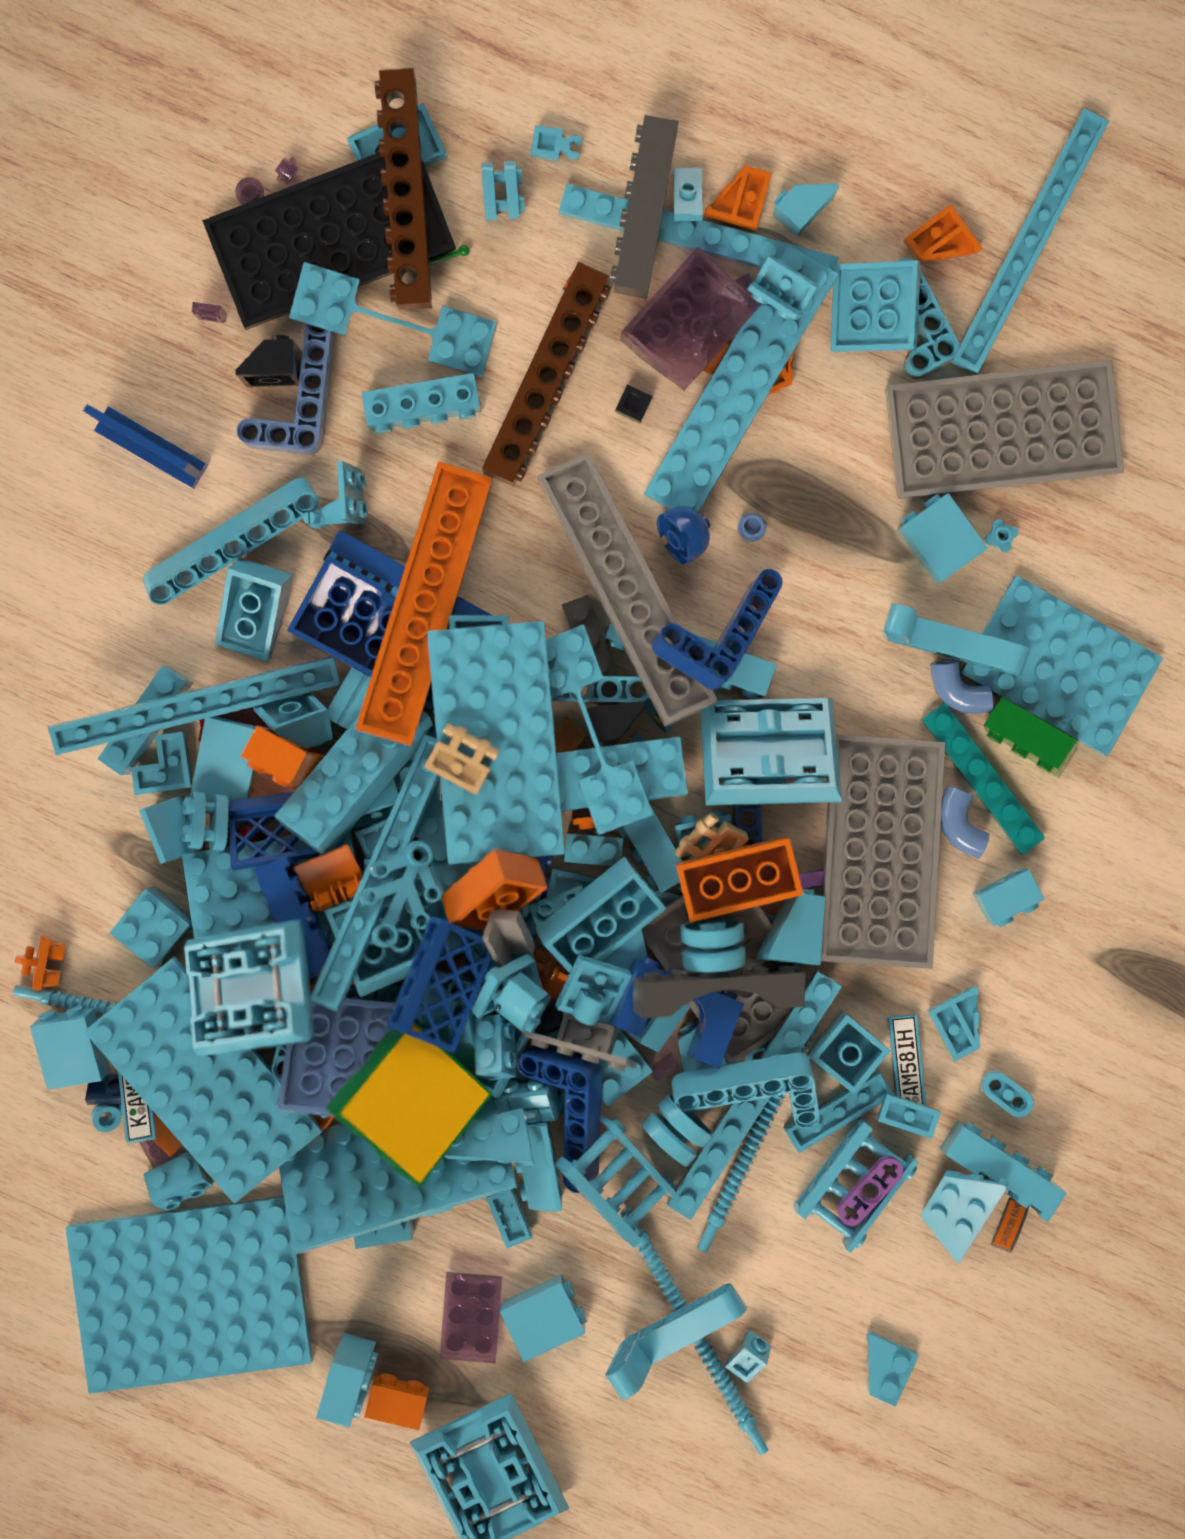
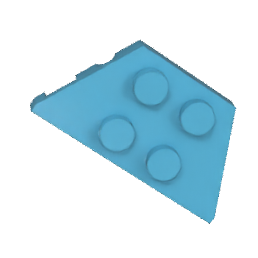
[920,1170,1010,1263]

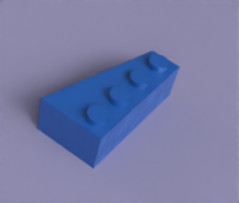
[253,856,331,979]

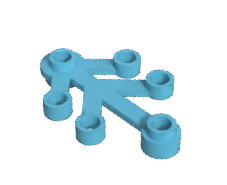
[359,841,441,947]

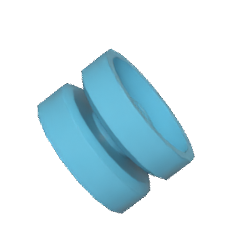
[681,918,746,972]
[642,1094,714,1166]

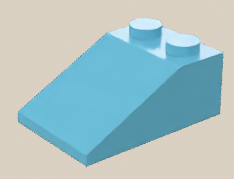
[215,558,293,661]

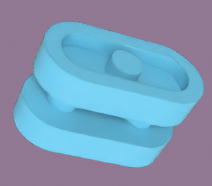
[481,161,525,221]
[182,792,228,851]

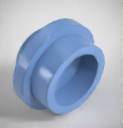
[738,513,766,542]

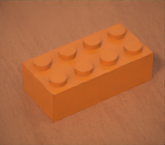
[675,836,804,922]

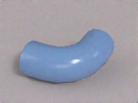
[930,659,993,714]
[941,786,989,859]

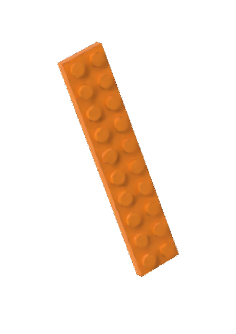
[355,461,493,747]

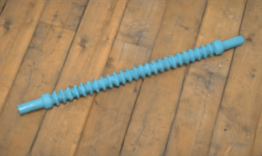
[13,985,287,1050]
[697,1026,818,1253]
[619,1207,769,1455]

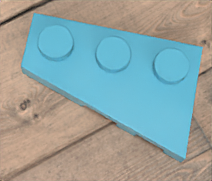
[445,1108,535,1166]

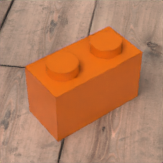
[364,1374,430,1430]

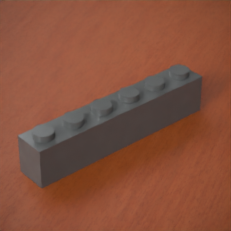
[609,115,679,299]

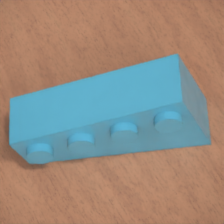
[940,1120,1067,1222]

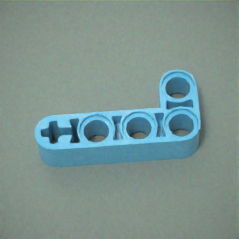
[899,258,959,379]

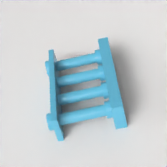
[554,1115,681,1248]
[793,1117,918,1253]

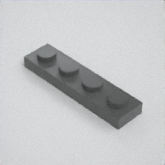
[562,595,621,706]

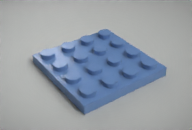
[277,995,396,1116]

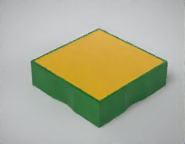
[325,1021,493,1187]

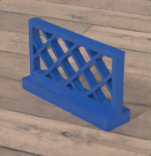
[83,404,208,489]
[228,791,346,870]
[387,917,492,1053]

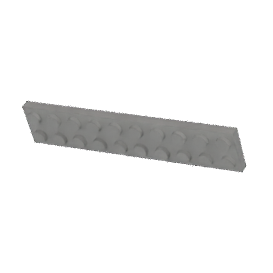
[537,453,718,727]

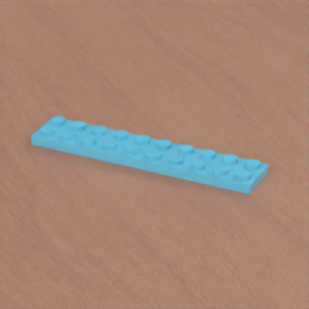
[644,246,838,512]

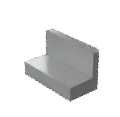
[483,910,536,968]

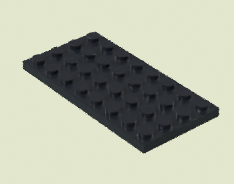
[202,152,456,330]

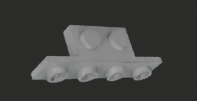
[523,1012,637,1071]

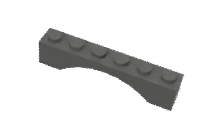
[633,963,805,1019]

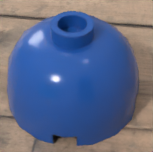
[656,506,710,565]

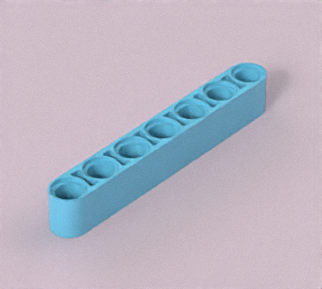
[143,478,319,605]

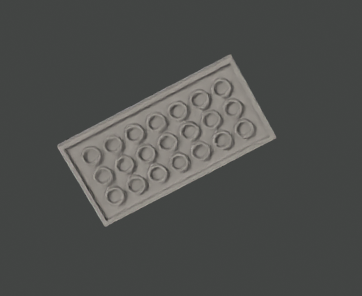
[885,360,1124,500]
[821,734,945,969]

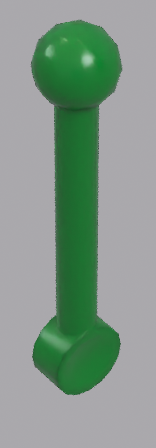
[429,245,470,266]

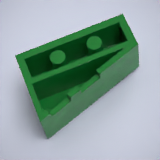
[983,697,1077,778]

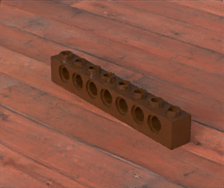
[374,68,433,310]
[482,261,612,487]

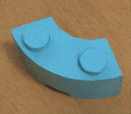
[495,972,548,1034]

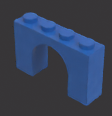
[609,957,744,1068]

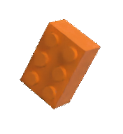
[240,726,325,789]
[441,849,547,931]

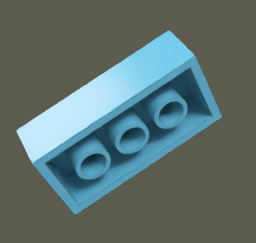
[535,857,667,973]

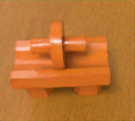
[15,935,65,991]

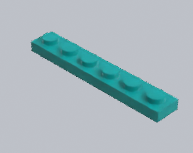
[921,703,1045,855]

